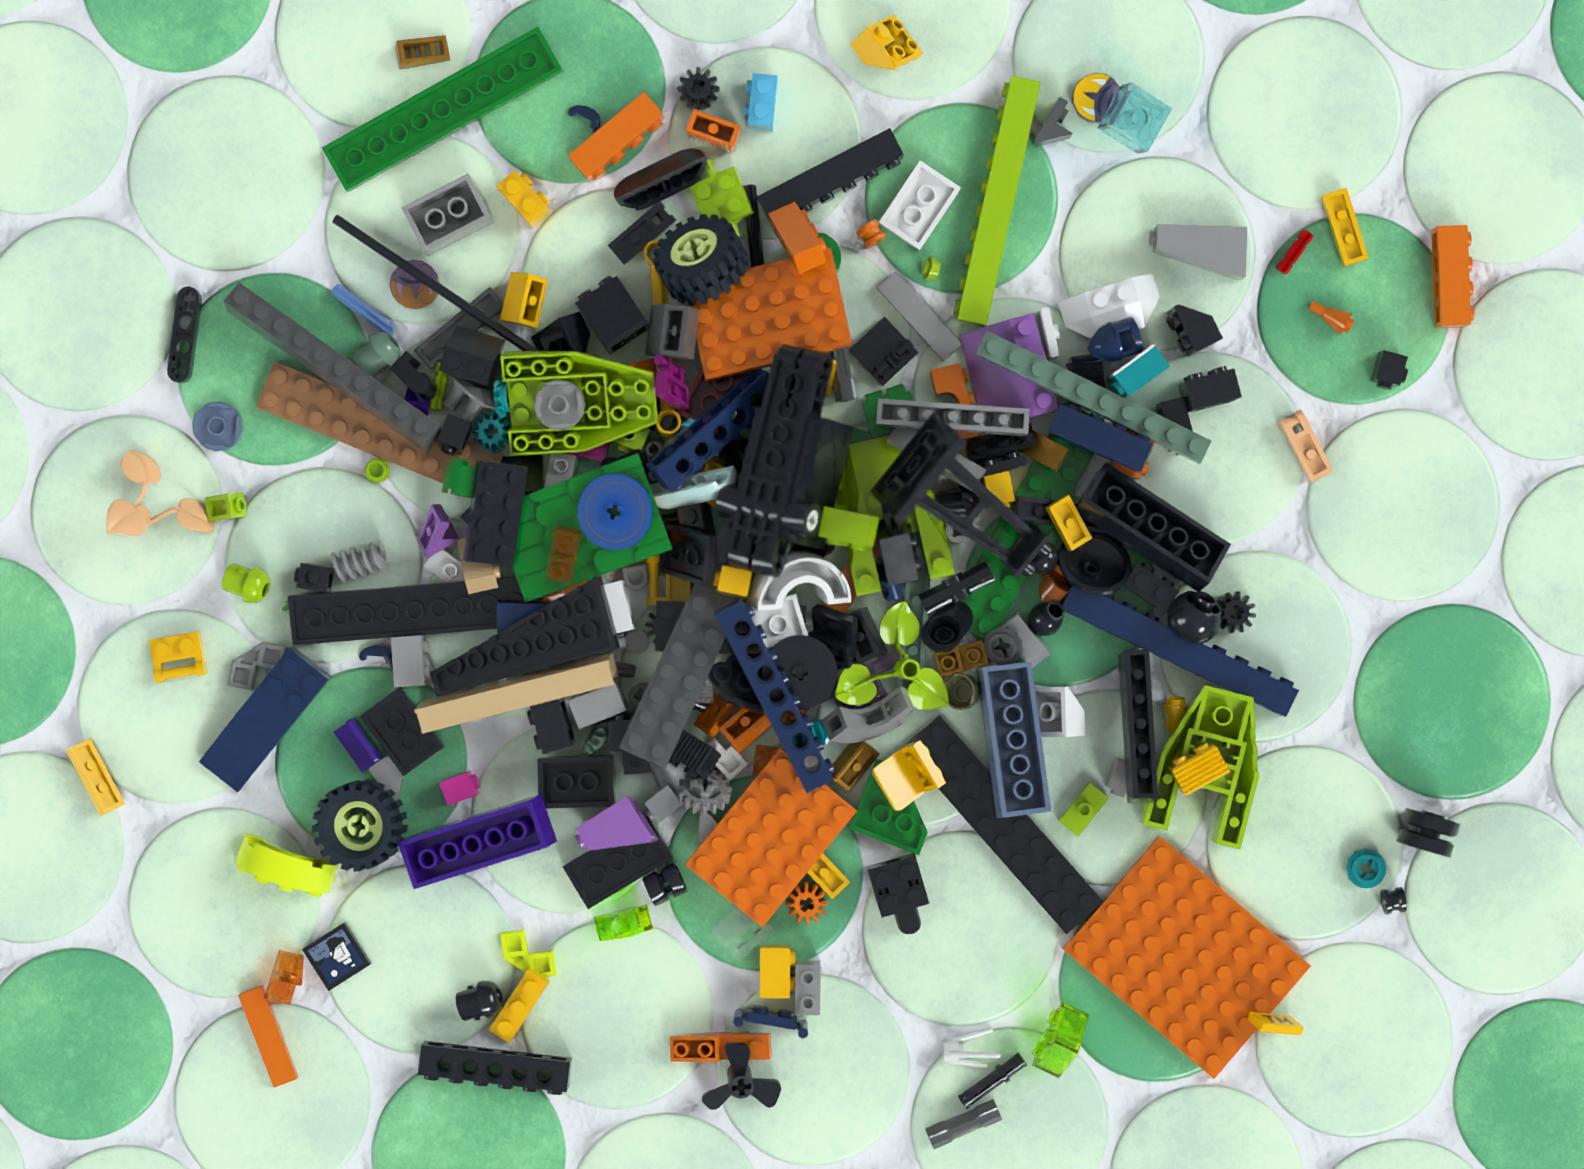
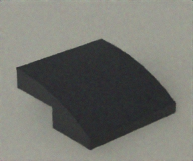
[808,604,858,669]

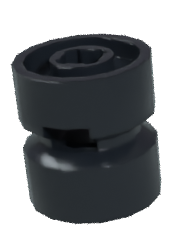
[642,863,687,907]

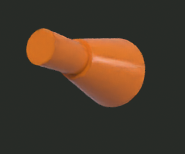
[1308,301,1355,335]

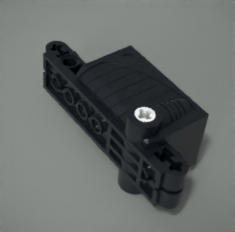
[716,344,853,578]

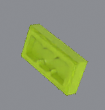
[1058,782,1109,837]

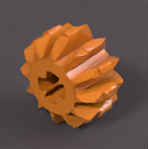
[786,882,828,925]

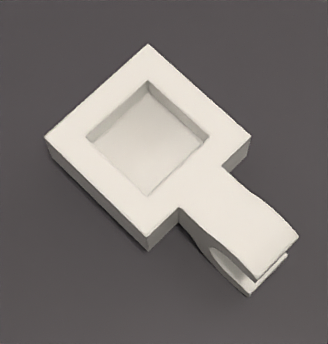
[707,737,748,781]

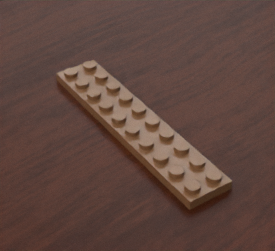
[255,361,504,483]

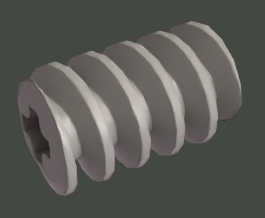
[331,540,387,582]

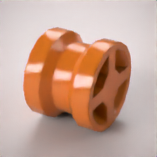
[856,219,887,250]

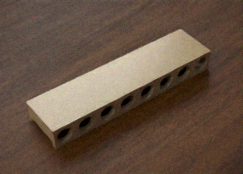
[414,651,619,734]

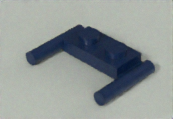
[733,1005,808,1038]

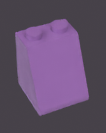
[575,796,659,850]

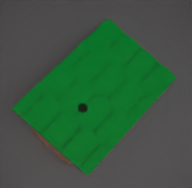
[512,454,672,603]

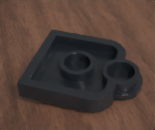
[708,653,764,714]

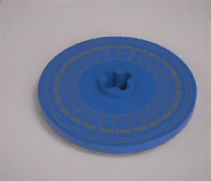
[578,474,653,550]

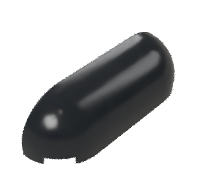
[614,148,707,211]

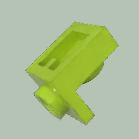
[204,492,247,522]

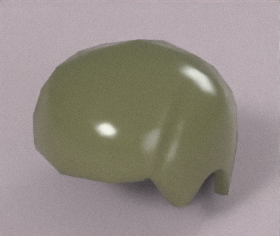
[944,673,980,710]

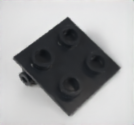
[849,317,919,387]

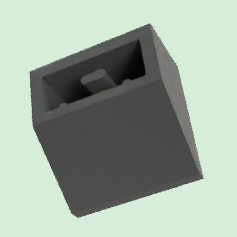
[645,304,699,360]

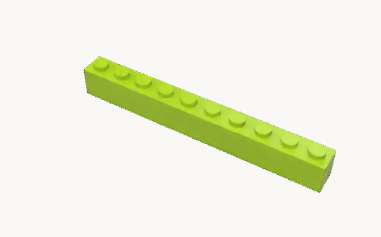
[953,76,1041,327]

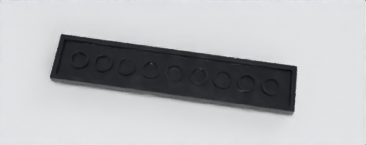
[287,577,539,645]
[904,715,1104,935]

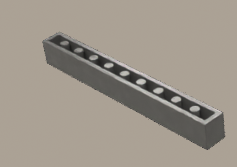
[224,282,441,453]

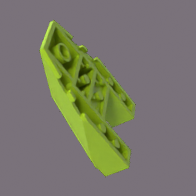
[846,435,955,596]
[1139,685,1259,850]

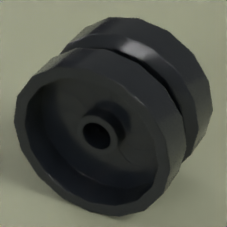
[1396,808,1460,858]

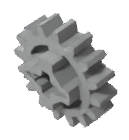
[677,770,732,815]

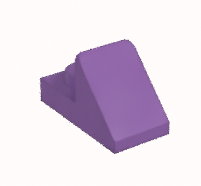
[417,504,459,557]

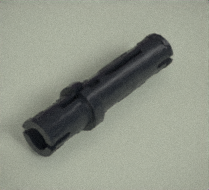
[958,1053,1027,1109]

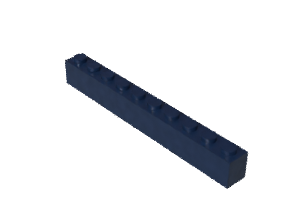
[1061,584,1299,717]

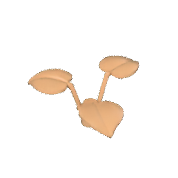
[106,450,215,536]

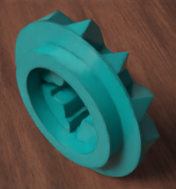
[493,377,510,418]
[1345,848,1386,889]

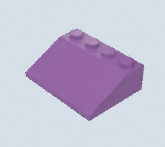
[959,313,1058,419]

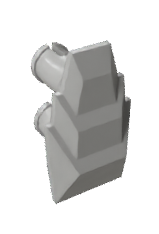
[442,374,496,425]

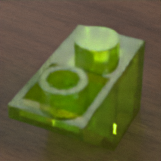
[594,905,653,941]

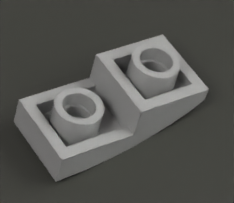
[999,612,1051,668]

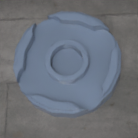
[192,402,243,451]

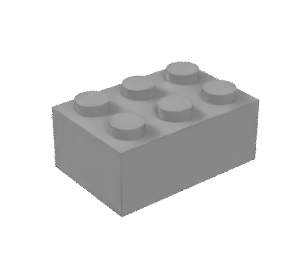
[401,173,494,256]

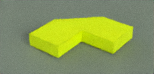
[500,929,557,977]

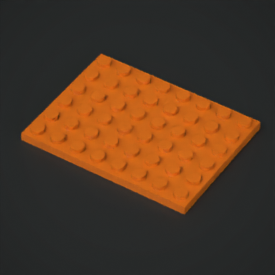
[1062,836,1311,1079]

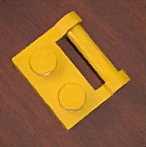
[646,555,691,605]
[149,631,207,684]

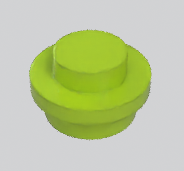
[920,256,941,281]
[365,458,390,483]

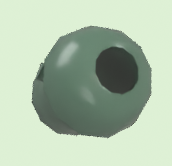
[352,332,401,377]

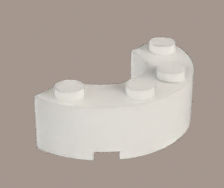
[747,550,851,611]

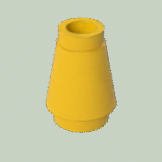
[1163,696,1188,734]

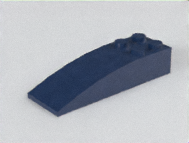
[199,646,332,792]

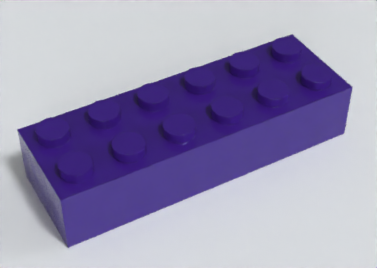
[397,794,557,889]

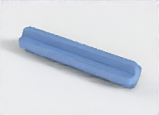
[331,284,396,335]

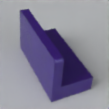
[334,717,384,772]

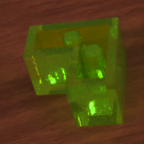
[1032,1002,1089,1078]

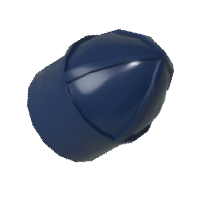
[1087,317,1143,361]

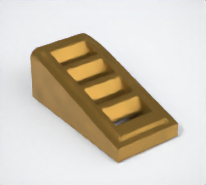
[395,35,450,69]

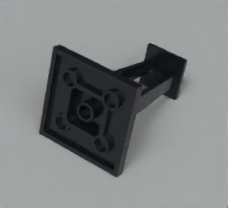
[870,412,1052,578]

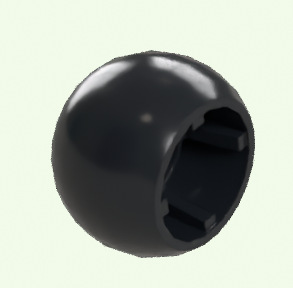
[1167,591,1222,644]

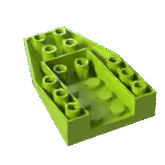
[501,351,658,455]

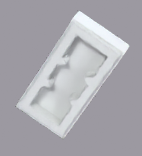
[1037,307,1060,360]
[424,549,465,582]

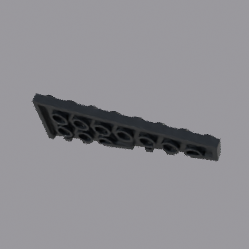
[430,576,620,696]

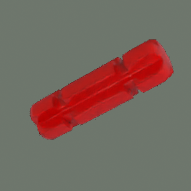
[1276,229,1313,275]

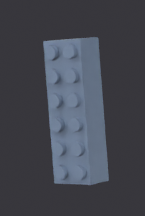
[976,662,1051,818]

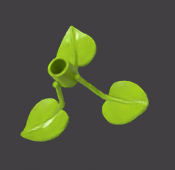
[835,601,949,710]

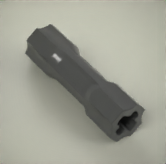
[830,347,857,402]
[925,1099,1002,1150]

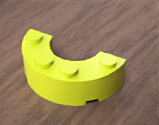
[235,832,339,897]

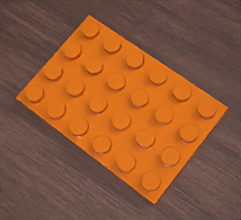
[690,248,853,382]
[685,747,857,928]

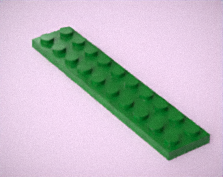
[322,27,563,193]
[959,401,1105,640]

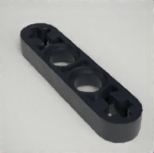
[167,286,202,383]

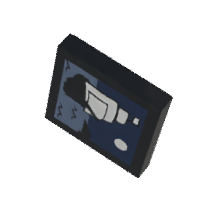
[302,922,372,991]

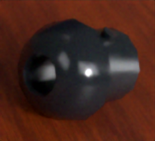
[936,484,978,517]
[455,981,503,1021]

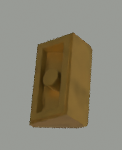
[832,741,880,792]

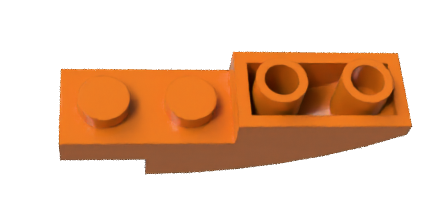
[670,1031,772,1062]

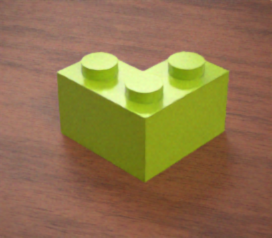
[818,506,879,551]

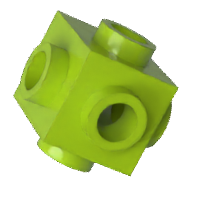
[613,428,652,453]

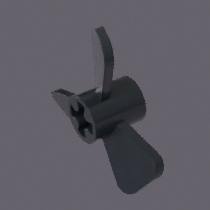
[702,1042,781,1110]

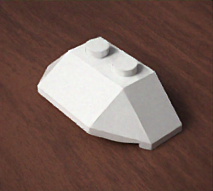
[1057,274,1160,339]

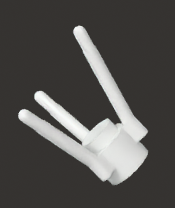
[943,1028,1000,1069]

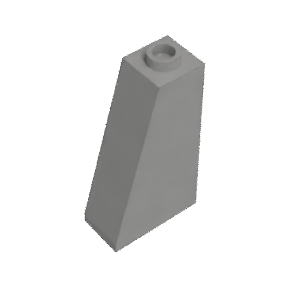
[1149,224,1247,280]

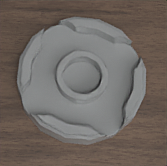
[534,379,585,431]

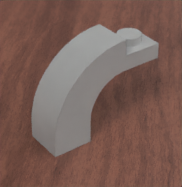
[822,686,914,743]

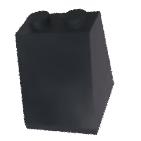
[575,275,649,355]

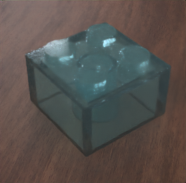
[1097,82,1172,154]

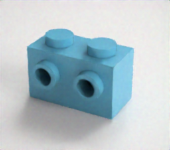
[744,73,778,131]

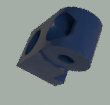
[876,564,905,601]

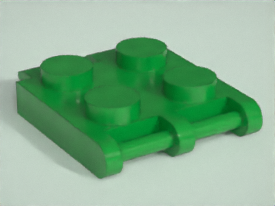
[862,384,919,439]

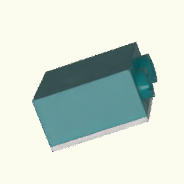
[1107,344,1170,398]

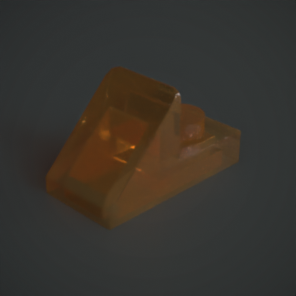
[264,950,304,1005]

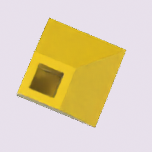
[850,15,923,70]

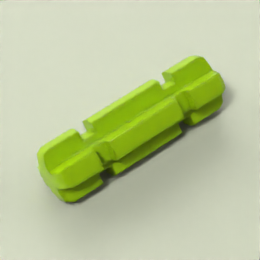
[429,362,448,411]

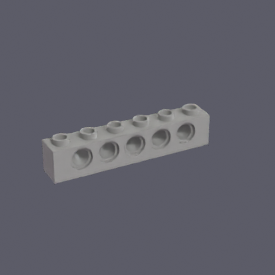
[876,399,1030,436]

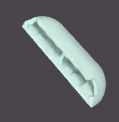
[649,466,738,509]

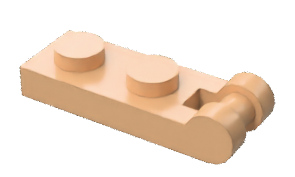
[1278,409,1334,483]

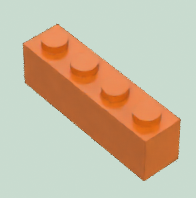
[568,92,664,182]
[1431,225,1474,328]

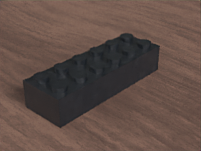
[1076,463,1231,591]

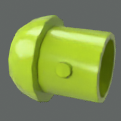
[222,563,270,603]

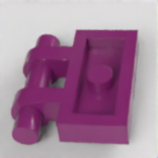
[654,355,689,411]

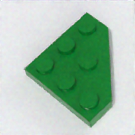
[849,759,928,855]

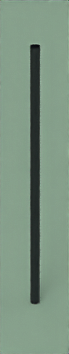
[332,214,540,351]

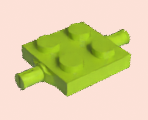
[690,159,754,239]

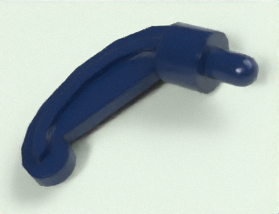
[568,105,601,134]
[359,645,393,669]

